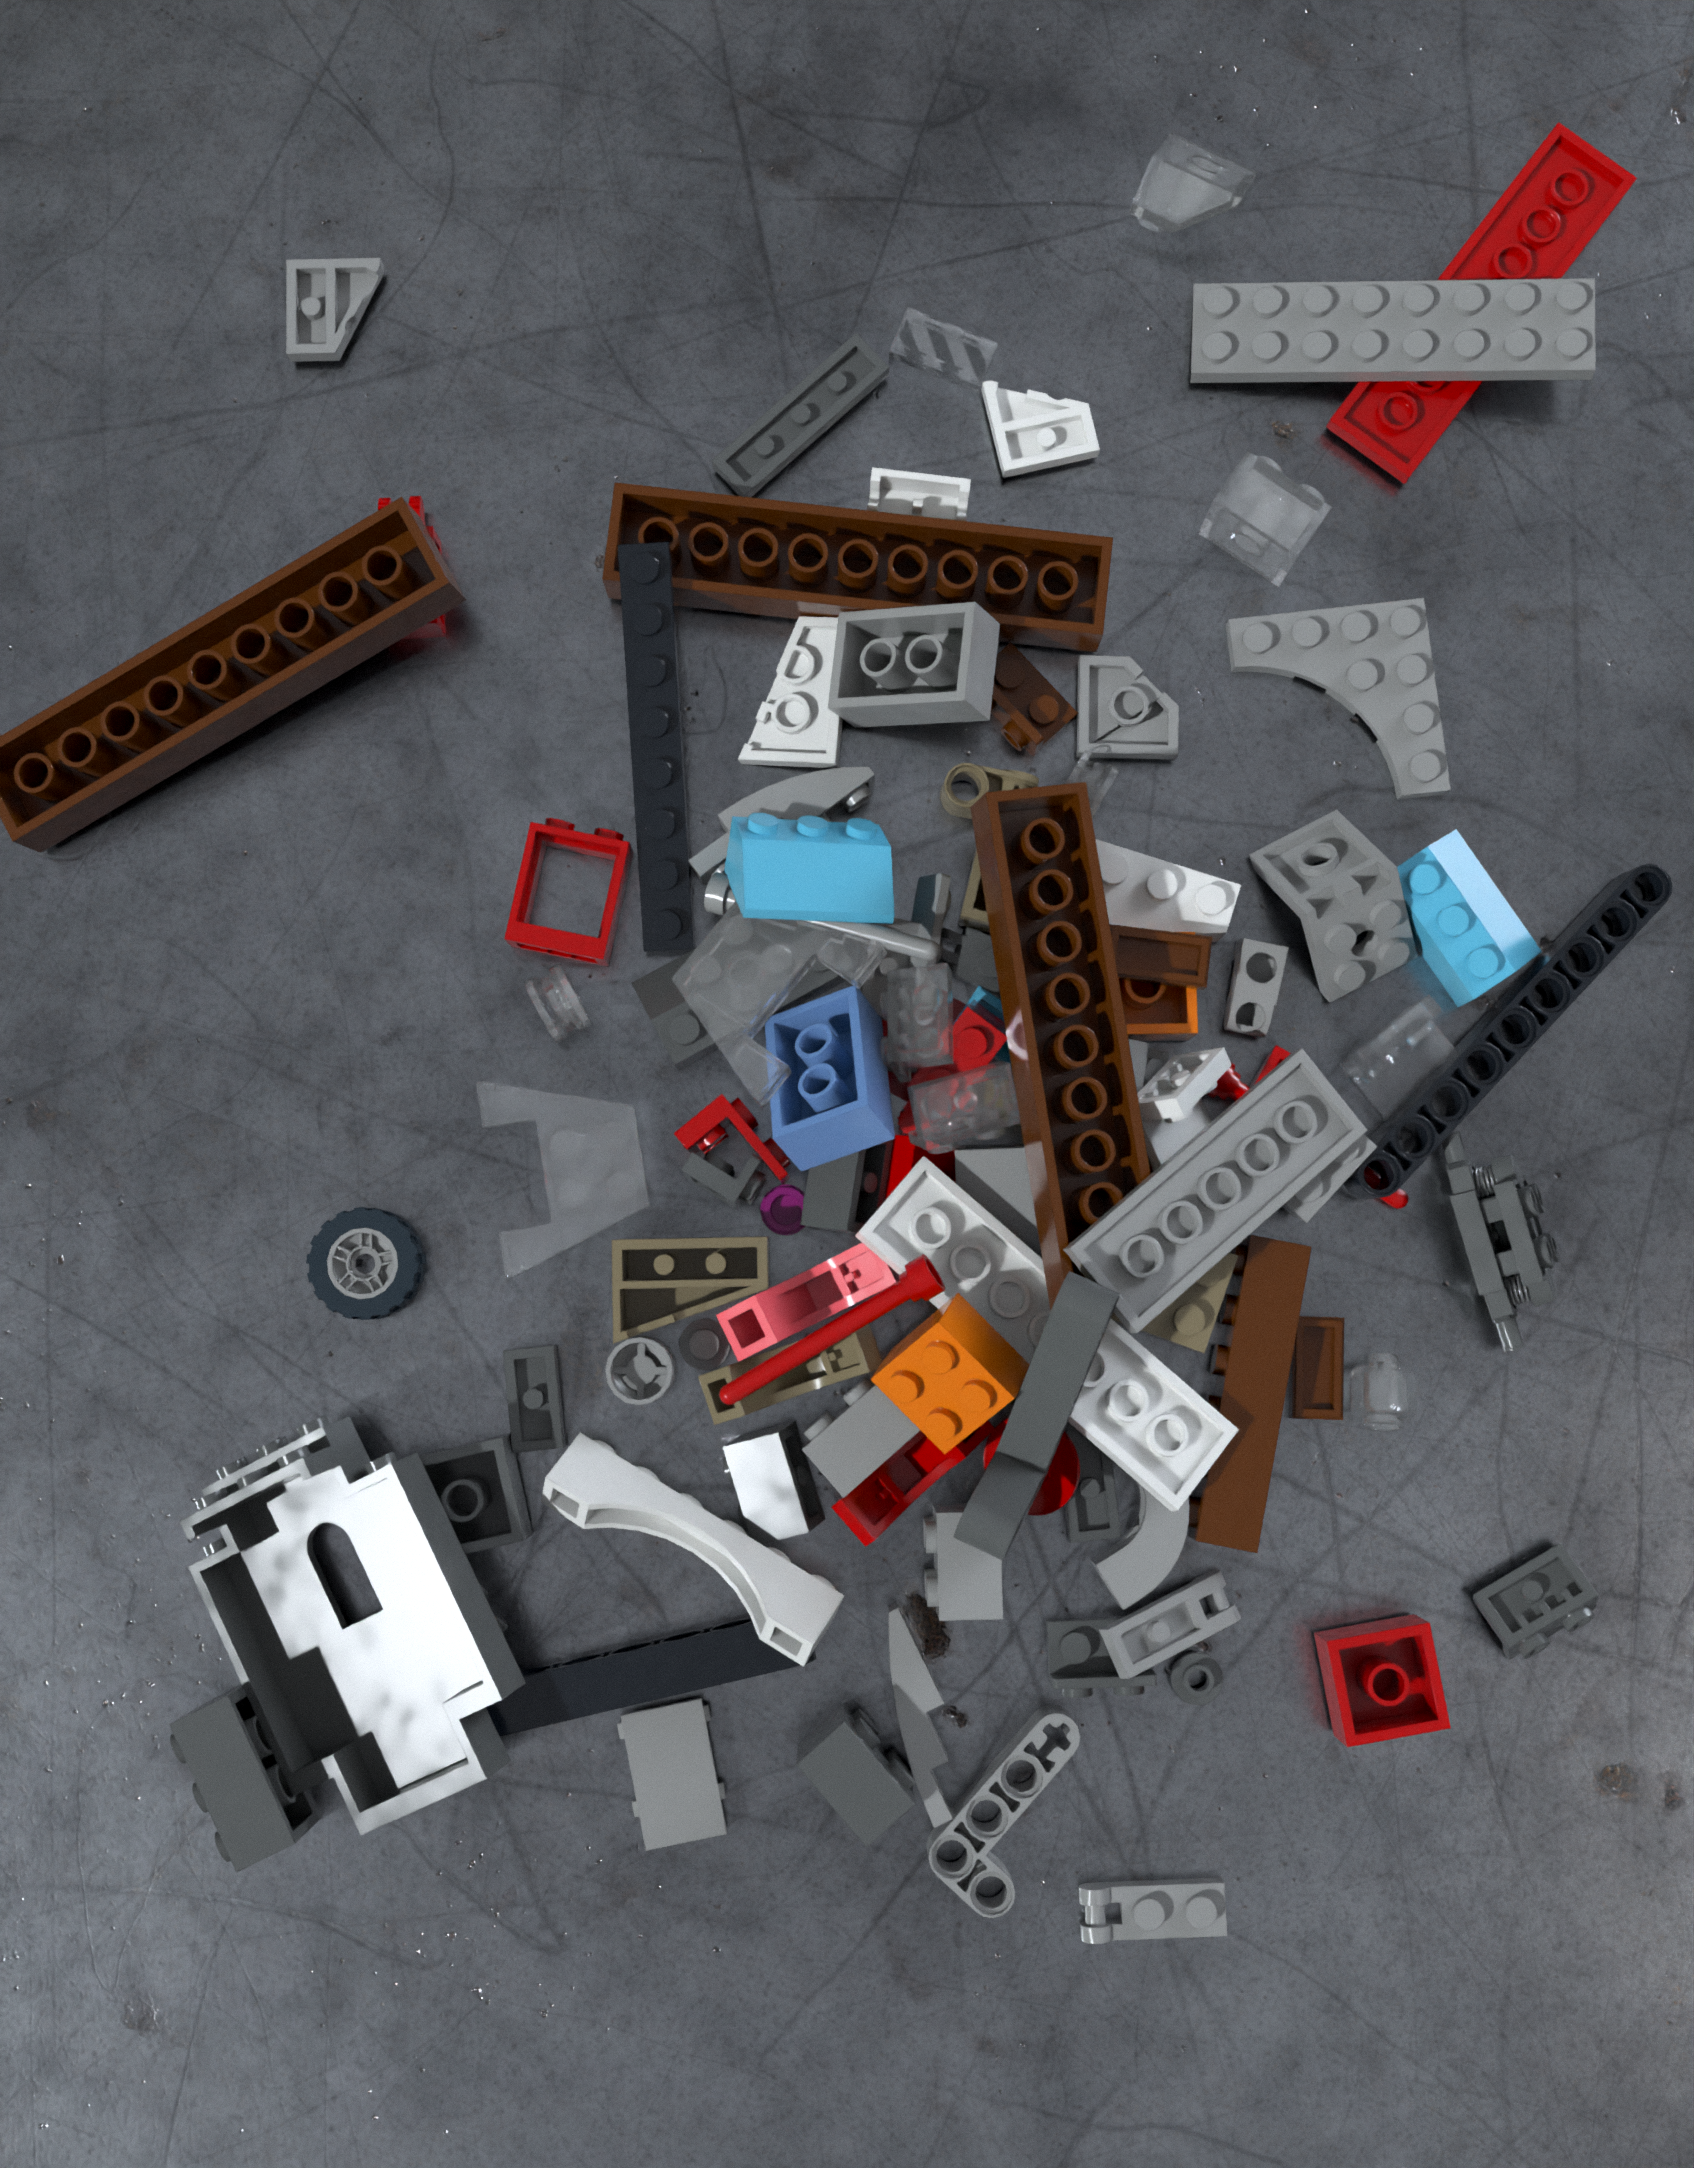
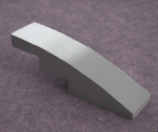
[888,1601,953,1828]

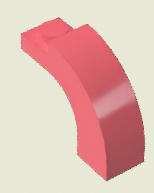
[716,1243,900,1362]

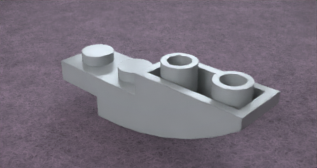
[689,767,875,885]

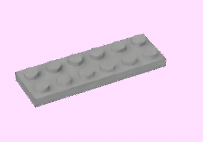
[1063,1048,1368,1334]

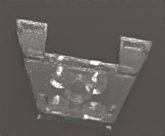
[671,901,887,1108]
[476,1081,651,1278]

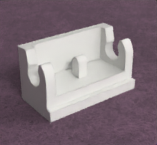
[867,467,971,521]

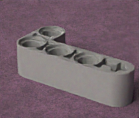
[927,1704,1080,1918]

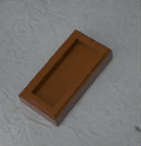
[1110,924,1212,990]
[1289,1316,1344,1420]

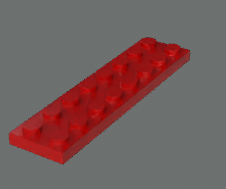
[1326,122,1637,484]

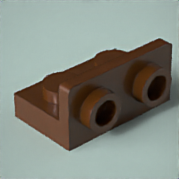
[991,642,1078,757]

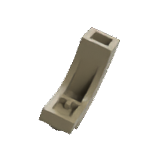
[698,1324,882,1425]

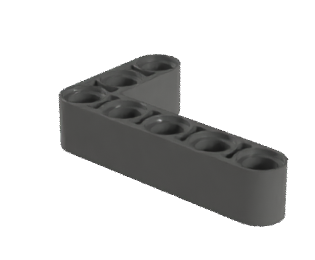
[954,1271,1120,1561]

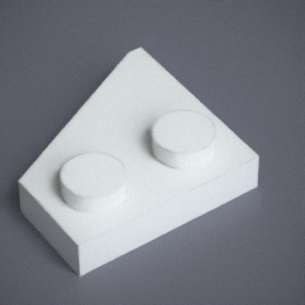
[981,380,1100,478]

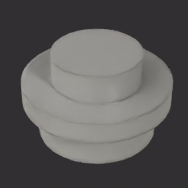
[679,1319,730,1370]

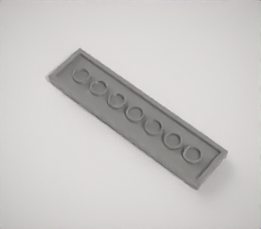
[1190,278,1596,383]

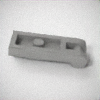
[1099,1569,1241,1679]
[1079,1877,1227,1944]

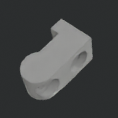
[1223,938,1289,1038]

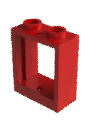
[504,818,634,967]

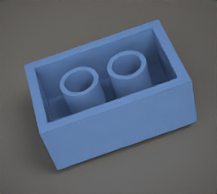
[764,984,895,1171]

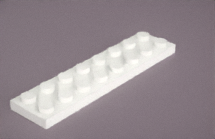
[855,1156,1239,1512]

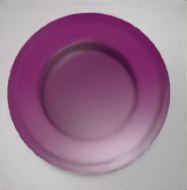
[760,1185,805,1236]

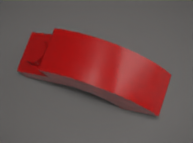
[831,1420,995,1547]

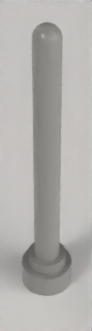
[704,872,940,961]

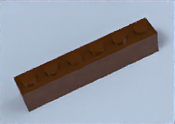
[1188,1235,1312,1553]

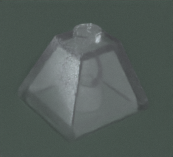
[1129,132,1258,233]

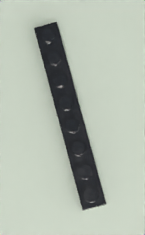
[618,542,695,952]

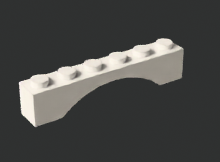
[541,1432,844,1667]

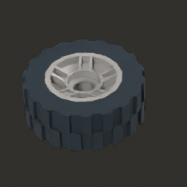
[306,1207,426,1320]

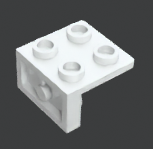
[1137,1047,1232,1171]

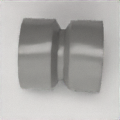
[605,1336,678,1405]

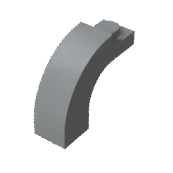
[1090,1481,1189,1610]

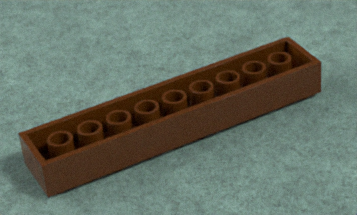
[602,482,1113,652]
[0,497,466,853]
[970,782,1150,1311]

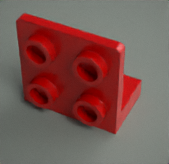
[674,1094,791,1185]

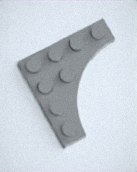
[1225,598,1451,800]

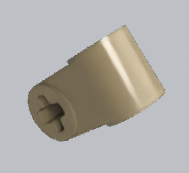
[940,763,1039,819]

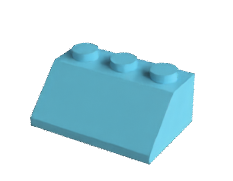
[724,813,895,924]
[1397,829,1542,1007]

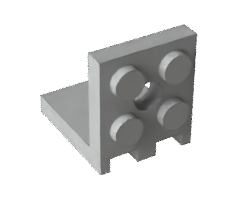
[1249,810,1418,1003]

